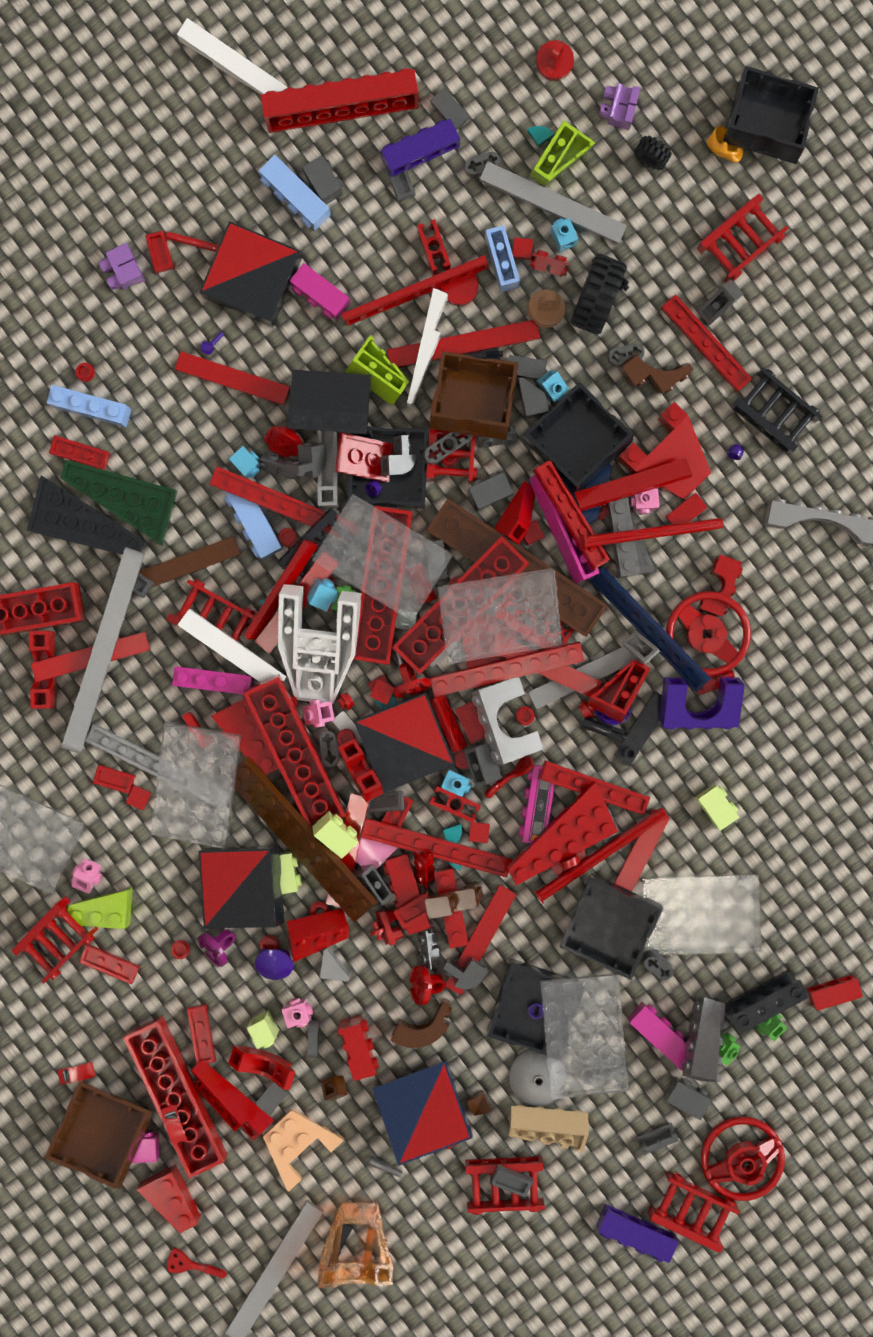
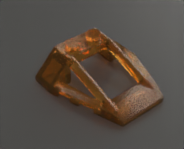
[318,1202,393,1288]

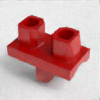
[369,910,403,946]

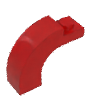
[228,1045,296,1090]

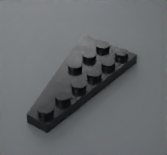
[27,475,145,555]

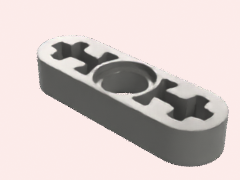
[423,432,473,465]

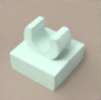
[396,609,418,630]

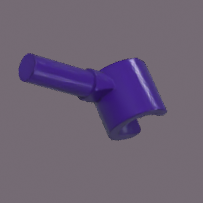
[200,332,224,355]

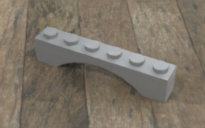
[317,431,339,509]
[763,499,873,547]

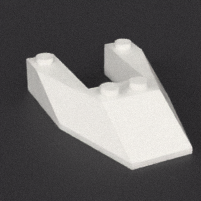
[278,584,361,704]

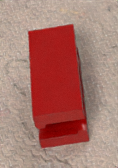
[417,219,451,276]
[429,785,481,823]
[806,974,863,1011]

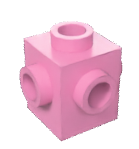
[629,488,659,515]
[302,700,334,728]
[71,859,102,894]
[282,998,313,1028]

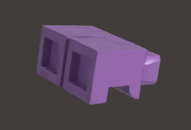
[599,83,641,130]
[99,243,145,290]

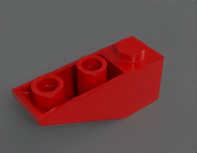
[494,481,536,545]

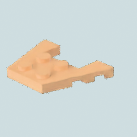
[263,1109,344,1192]

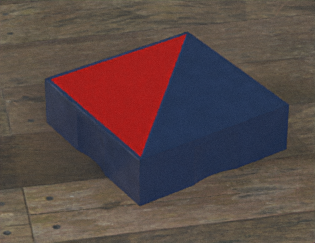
[373,1061,473,1166]

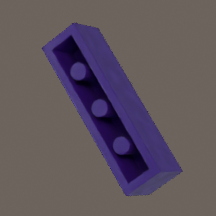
[381,118,460,177]
[596,1204,679,1263]

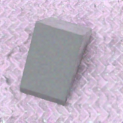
[622,630,660,665]
[320,947,351,982]

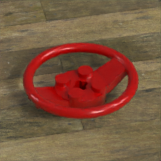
[666,591,751,676]
[701,1116,785,1201]

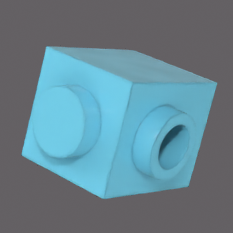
[550,218,578,253]
[536,370,569,402]
[229,446,261,478]
[307,578,337,611]
[441,769,472,797]

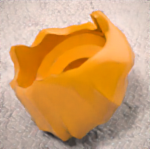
[707,125,744,163]

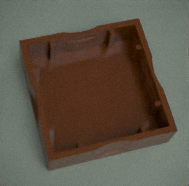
[430,351,518,440]
[44,1081,154,1189]

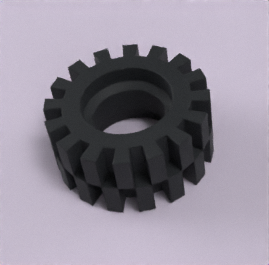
[634,135,672,171]

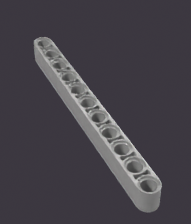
[61,547,145,754]

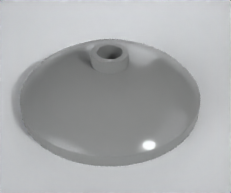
[509,1049,567,1106]

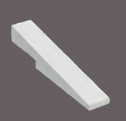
[177,18,287,94]
[407,288,448,408]
[178,609,287,682]

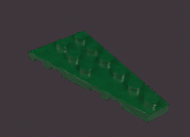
[60,460,178,546]

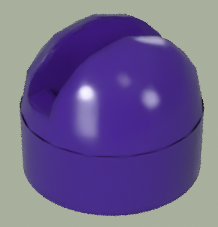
[727,444,744,460]
[365,480,382,497]
[528,1003,545,1019]

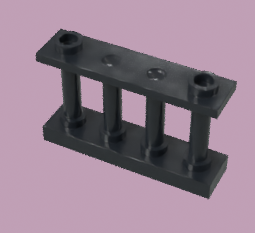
[730,367,823,455]
[277,507,365,579]
[725,970,810,1034]

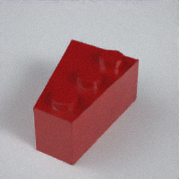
[587,659,651,723]
[286,909,349,962]
[337,1014,379,1081]
[137,1164,201,1233]

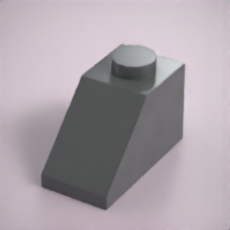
[697,280,744,326]
[517,378,551,419]

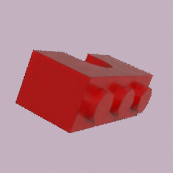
[697,554,743,617]
[338,738,383,803]

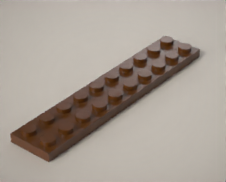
[427,498,608,637]
[227,757,378,922]

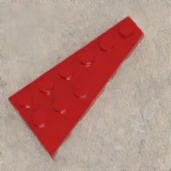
[507,781,618,885]

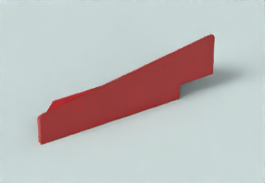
[191,1060,273,1141]

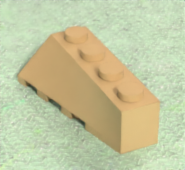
[509,1105,588,1152]

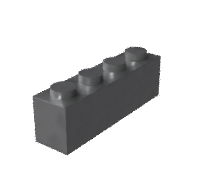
[606,497,656,578]
[682,997,725,1082]

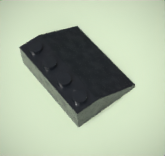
[288,369,371,434]

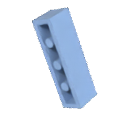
[259,155,331,231]
[47,385,131,428]
[224,491,283,560]

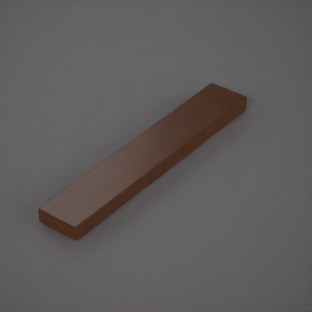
[133,536,241,594]

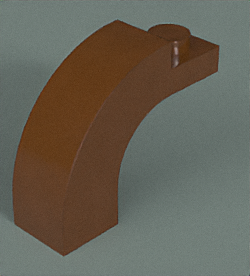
[391,997,452,1048]

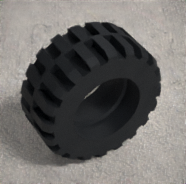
[570,254,627,335]

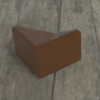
[321,1075,348,1101]
[466,1090,492,1116]

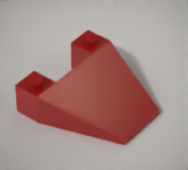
[617,401,711,500]

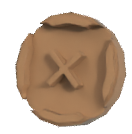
[527,289,566,328]

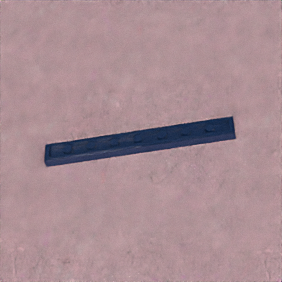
[591,567,711,692]

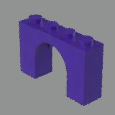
[659,677,745,730]

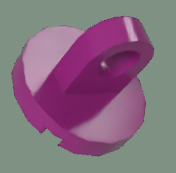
[198,929,236,967]

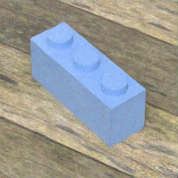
[485,225,520,293]

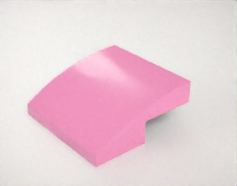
[356,837,398,869]

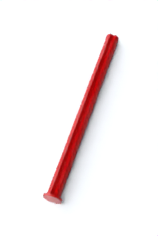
[579,518,723,550]
[534,808,668,904]

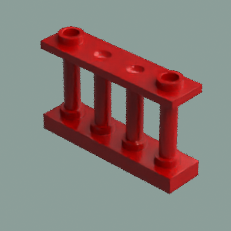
[697,193,789,283]
[426,401,477,485]
[166,579,255,641]
[11,896,98,984]
[465,1156,545,1215]
[647,1171,740,1253]

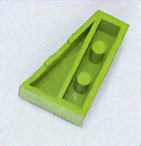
[529,121,595,187]
[345,335,409,406]
[67,887,133,929]

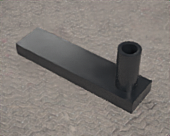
[614,691,661,766]

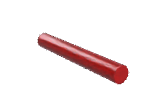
[166,231,219,252]

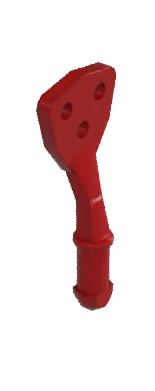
[485,755,534,798]
[167,1248,227,1279]

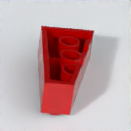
[211,699,279,775]

